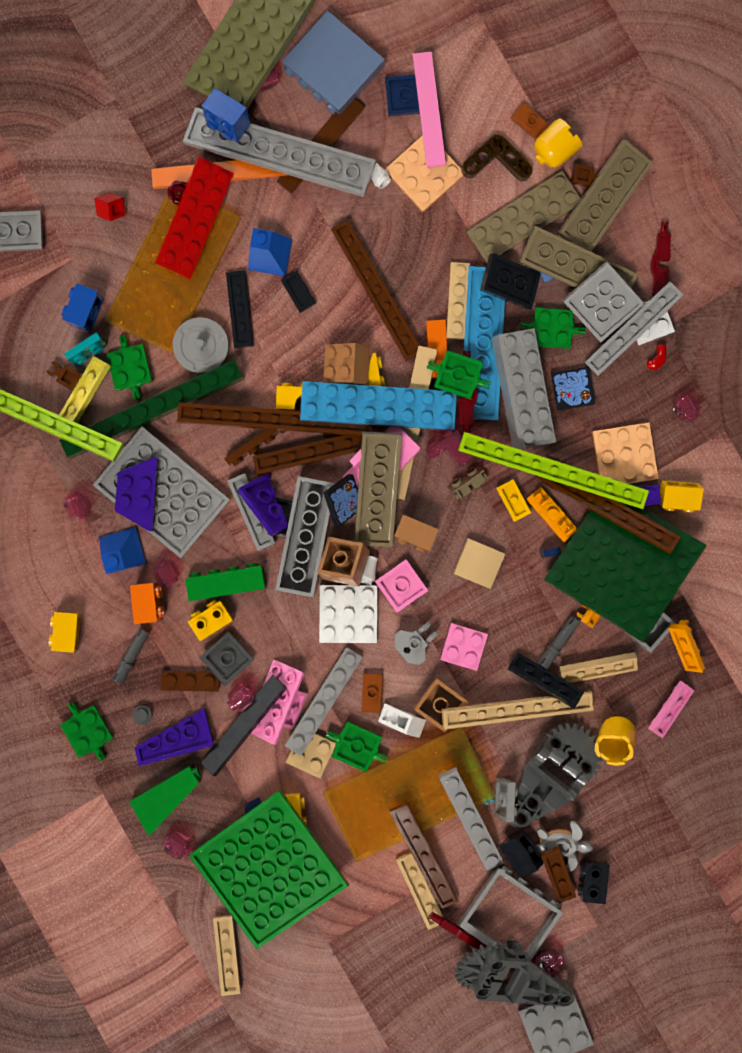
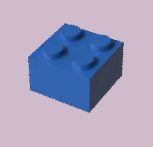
[202,88,250,143]
[61,283,104,334]

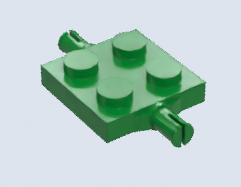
[520,308,585,349]
[106,336,153,400]
[427,351,491,400]
[60,701,113,762]
[326,721,388,773]

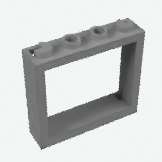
[458,866,563,959]

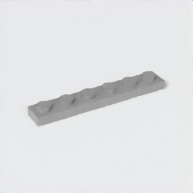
[585,281,684,376]
[285,647,362,756]
[439,767,504,871]

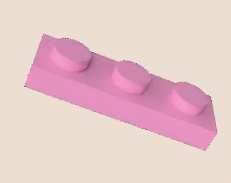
[648,681,694,739]

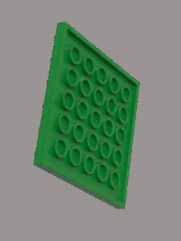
[188,789,349,949]

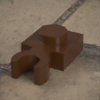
[571,163,599,187]
[46,361,82,391]

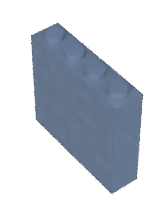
[282,10,385,115]

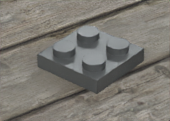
[199,632,254,686]

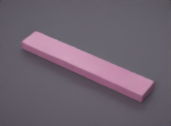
[412,51,446,168]

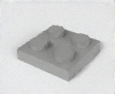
[494,777,518,822]

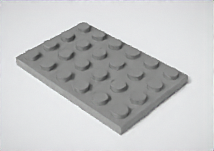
[93,427,230,559]

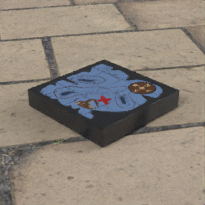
[550,367,595,411]
[323,474,358,527]

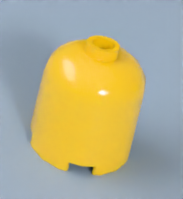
[534,118,583,168]
[595,716,637,766]

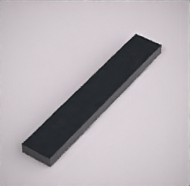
[201,675,287,776]

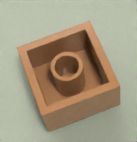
[323,343,370,385]
[394,515,439,554]
[317,537,370,587]
[413,677,468,732]

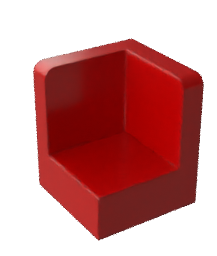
[94,193,126,221]

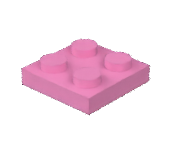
[375,560,428,612]
[440,623,488,671]

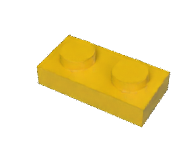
[496,479,531,522]

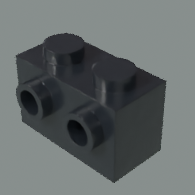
[499,829,544,878]
[578,860,610,904]

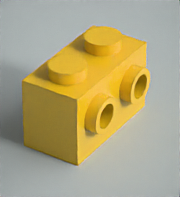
[660,480,704,512]
[188,600,234,641]
[49,612,81,653]

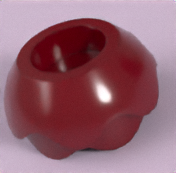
[167,181,187,205]

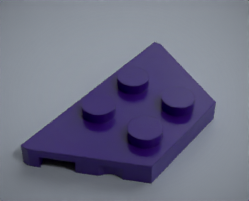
[115,457,158,532]

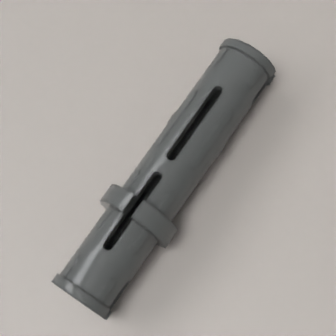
[538,616,581,670]
[112,628,150,685]

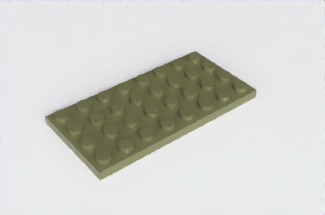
[182,0,316,109]

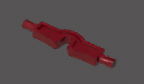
[650,222,671,296]
[458,351,478,434]
[429,911,487,950]

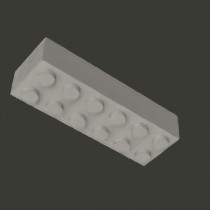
[491,328,556,449]
[275,476,335,598]

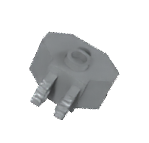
[395,621,439,665]

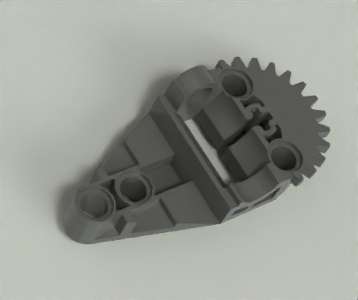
[510,723,603,829]
[455,940,575,1007]

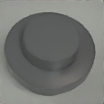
[132,705,152,725]

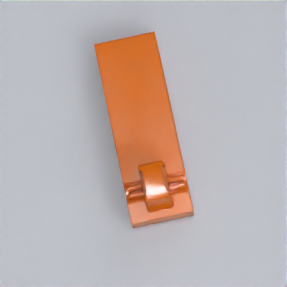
[426,320,447,378]

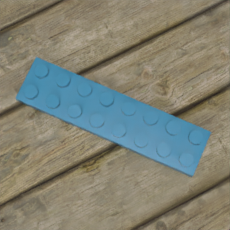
[461,266,505,421]
[300,381,456,431]

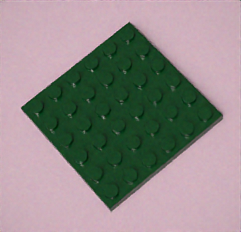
[544,502,707,643]

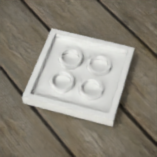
[319,585,377,643]

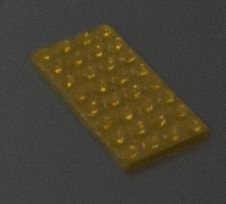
[104,191,241,355]
[323,727,496,862]

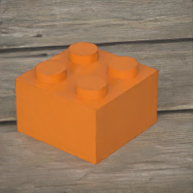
[130,583,165,624]

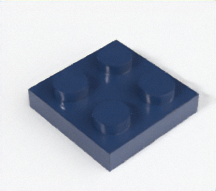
[385,74,420,117]

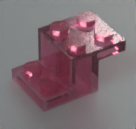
[425,430,488,469]

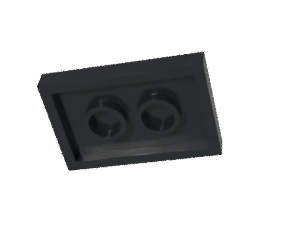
[480,253,541,310]

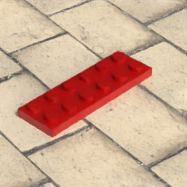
[154,156,234,279]

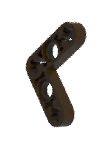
[461,135,533,181]

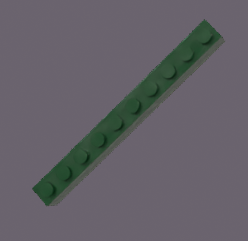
[59,360,244,459]

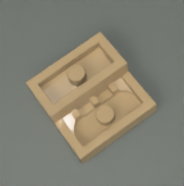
[453,538,505,589]

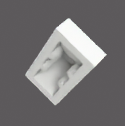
[378,704,426,738]

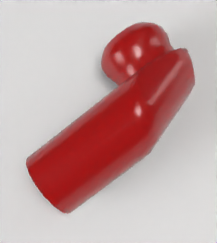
[647,345,666,370]

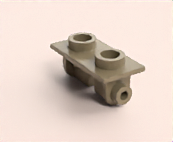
[447,465,488,500]

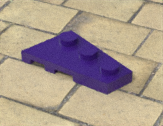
[237,473,288,536]

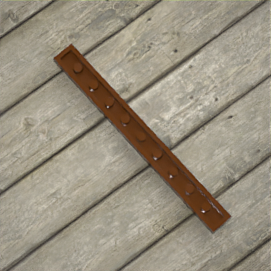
[177,403,371,436]

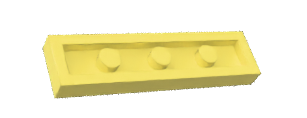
[59,356,111,423]

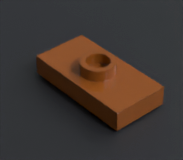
[511,102,550,140]
[361,673,382,713]

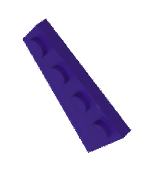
[134,708,214,767]

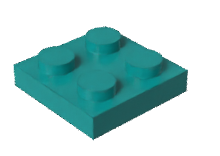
[64,332,107,365]

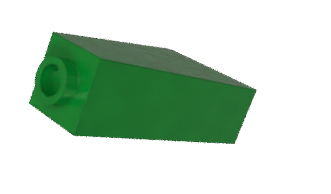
[129,764,201,836]

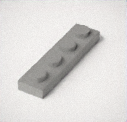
[227,473,276,551]

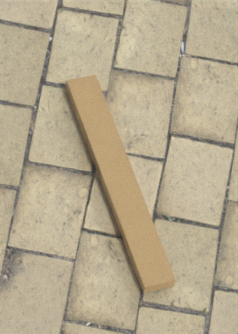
[397,346,437,500]
[442,691,594,730]

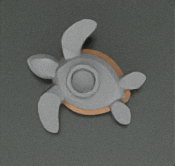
[536,821,593,873]

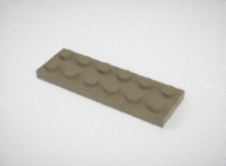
[557,139,653,252]
[466,171,581,265]
[519,226,638,289]
[354,432,402,547]

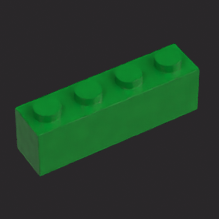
[185,563,266,601]

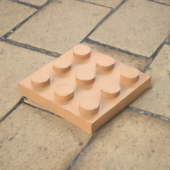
[385,135,463,213]
[592,423,659,484]

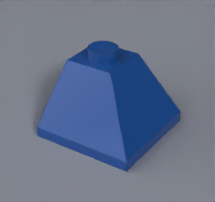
[248,228,292,277]
[99,527,146,574]

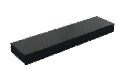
[226,270,253,349]
[508,652,584,709]

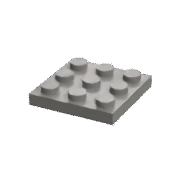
[563,261,645,342]
[518,988,594,1053]

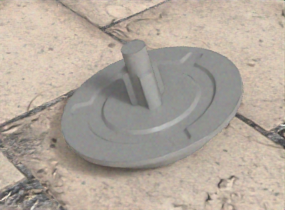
[173,317,228,373]

